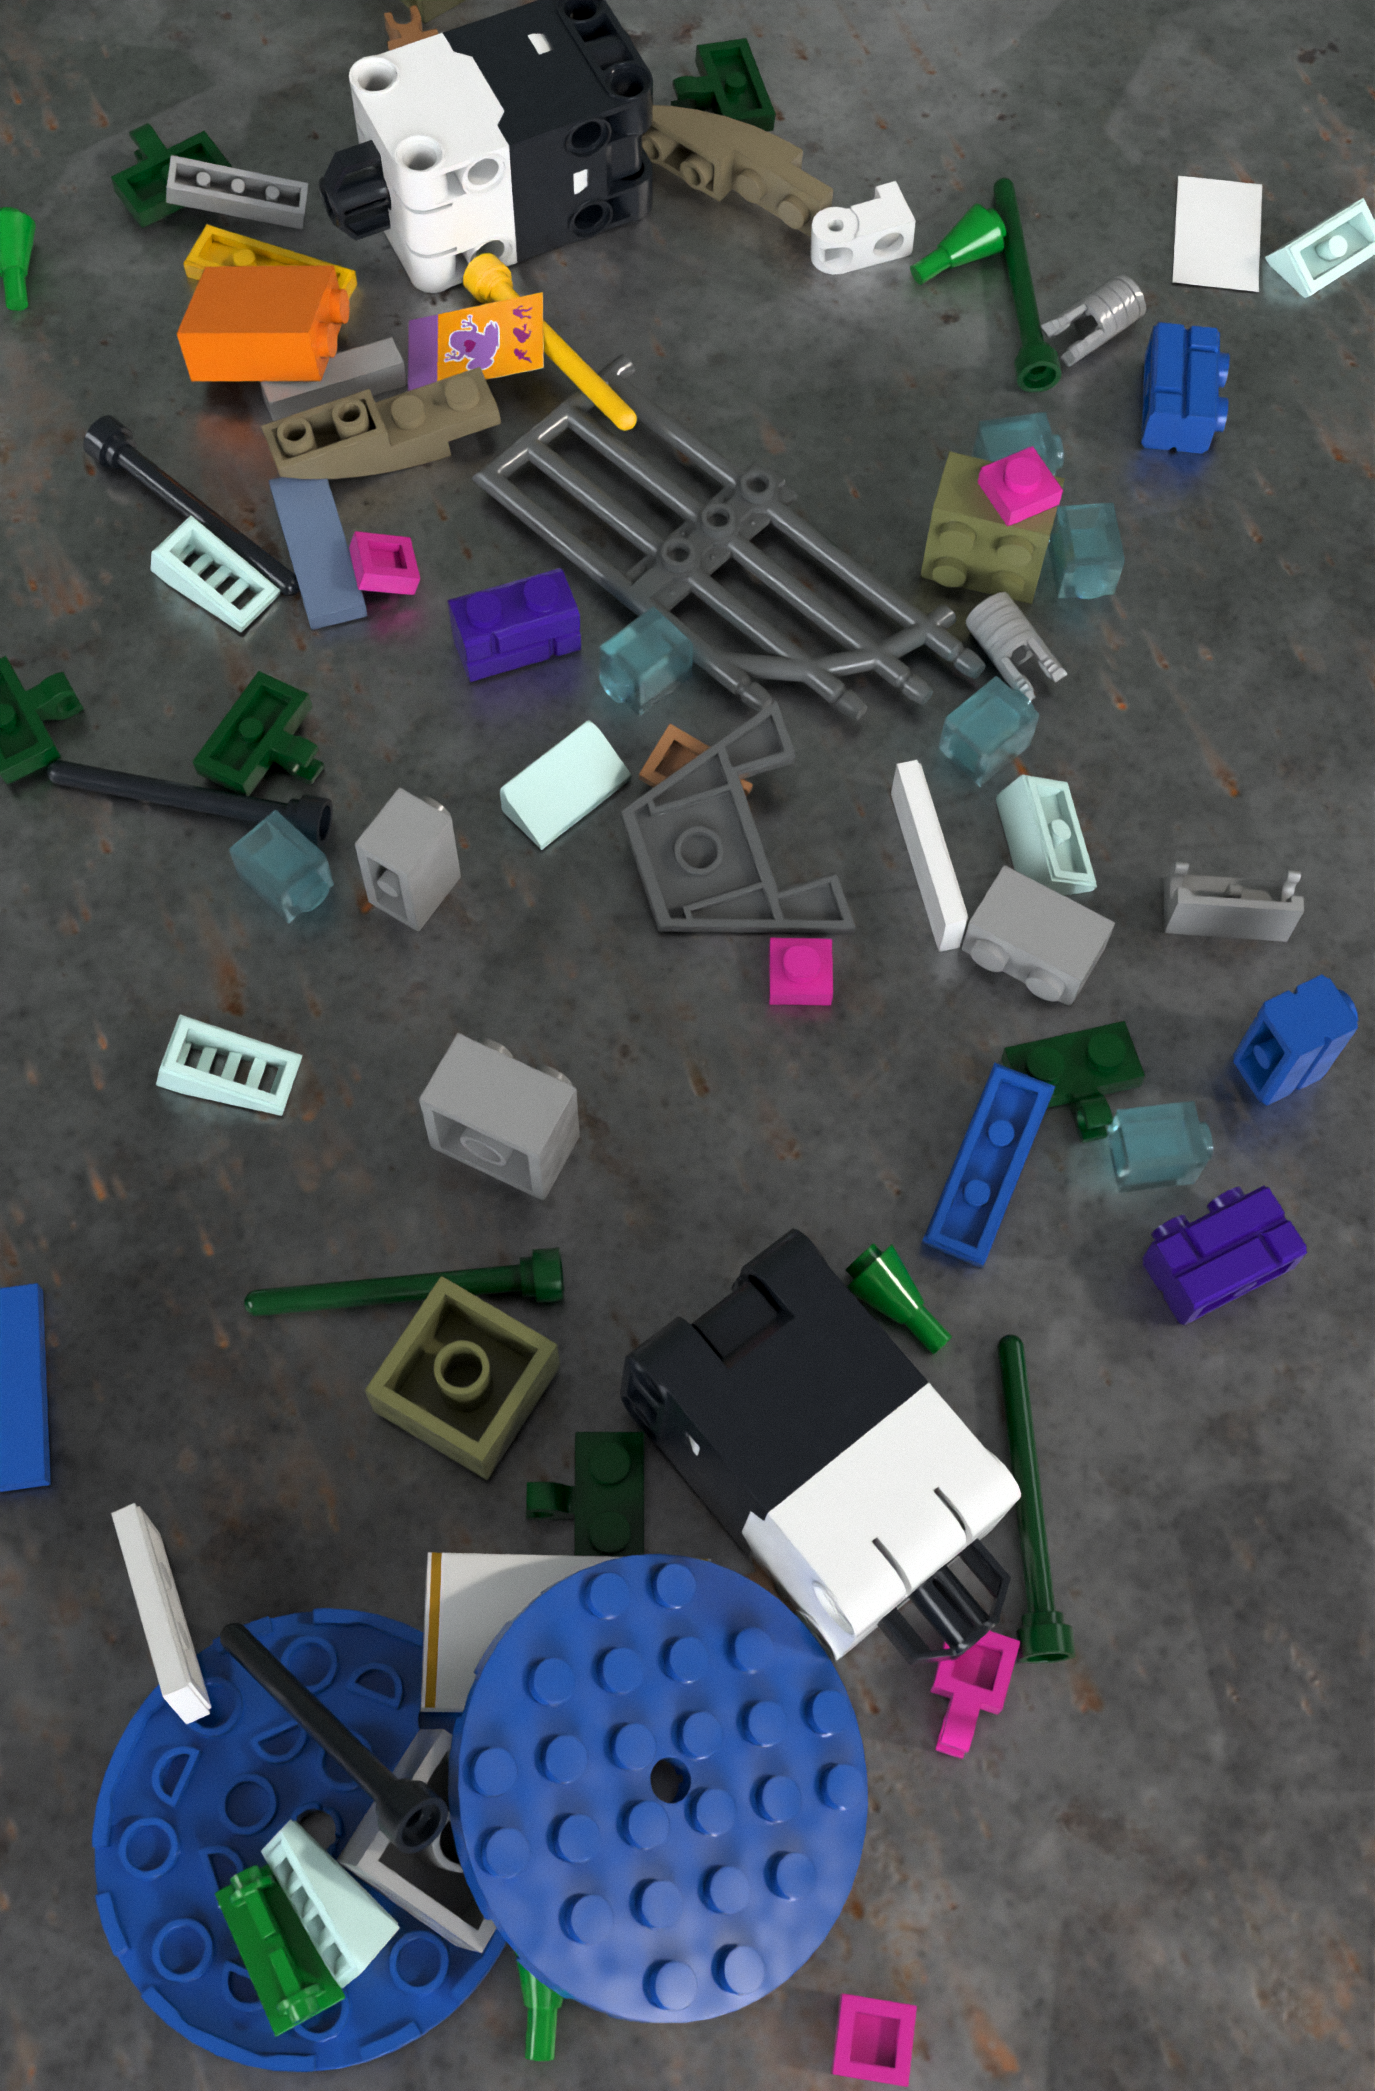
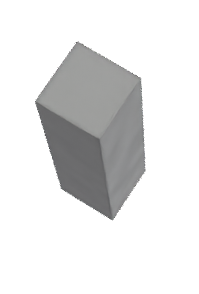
[166,155,309,230]
[260,337,407,421]

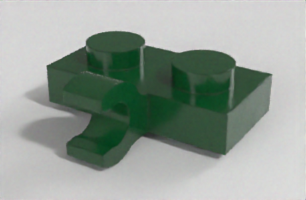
[670,38,776,131]
[111,123,233,228]
[0,656,84,785]
[192,671,325,796]
[1001,1021,1145,1143]
[526,1432,644,1557]

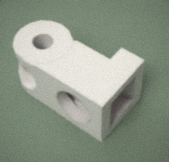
[810,181,916,275]

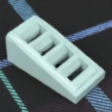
[150,516,280,633]
[156,1015,303,1116]
[261,1819,400,1988]

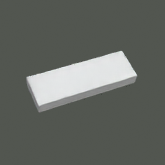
[891,760,969,952]
[111,1503,212,1725]

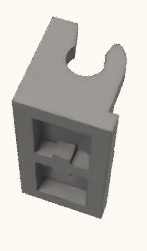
[1164,861,1304,942]

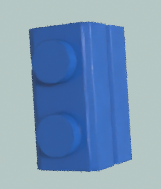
[1141,322,1230,454]
[1233,974,1359,1106]

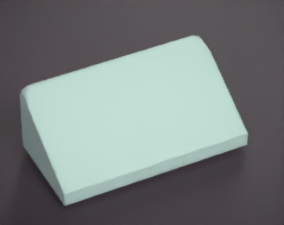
[1265,198,1375,298]
[500,720,632,850]
[996,775,1097,896]

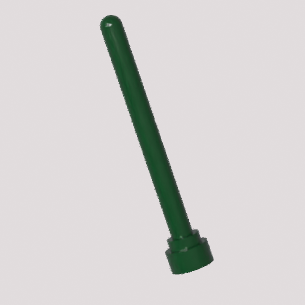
[993,177,1062,393]
[244,1247,564,1316]
[997,1334,1076,1664]

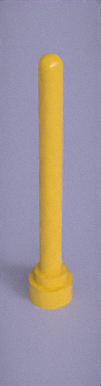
[463,253,637,431]

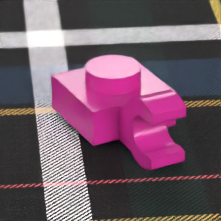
[930,1631,1020,1759]

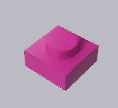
[978,446,1063,527]
[349,531,420,595]
[769,938,833,1006]
[831,1993,917,2087]

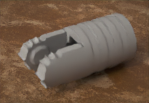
[1041,274,1146,367]
[965,592,1068,705]

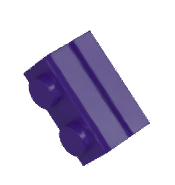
[447,568,581,682]
[1142,1185,1308,1326]

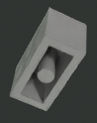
[355,787,461,932]
[961,865,1115,1007]

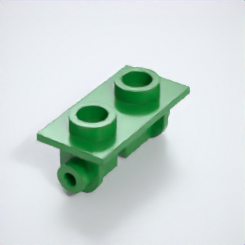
[214,1864,346,2037]

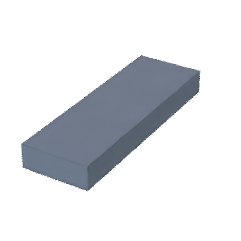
[268,477,368,630]

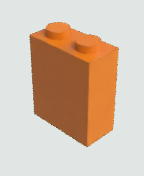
[176,265,350,381]

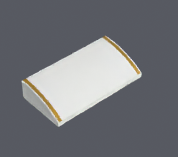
[421,1552,711,1712]

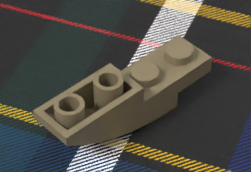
[642,105,833,237]
[261,367,501,479]

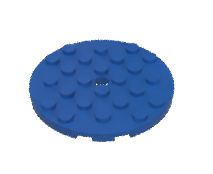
[448,1554,868,2023]
[92,1608,507,2072]

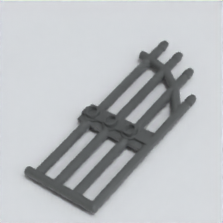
[472,354,985,720]

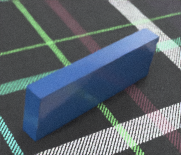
[922,1062,1055,1268]
[0,1283,51,1492]

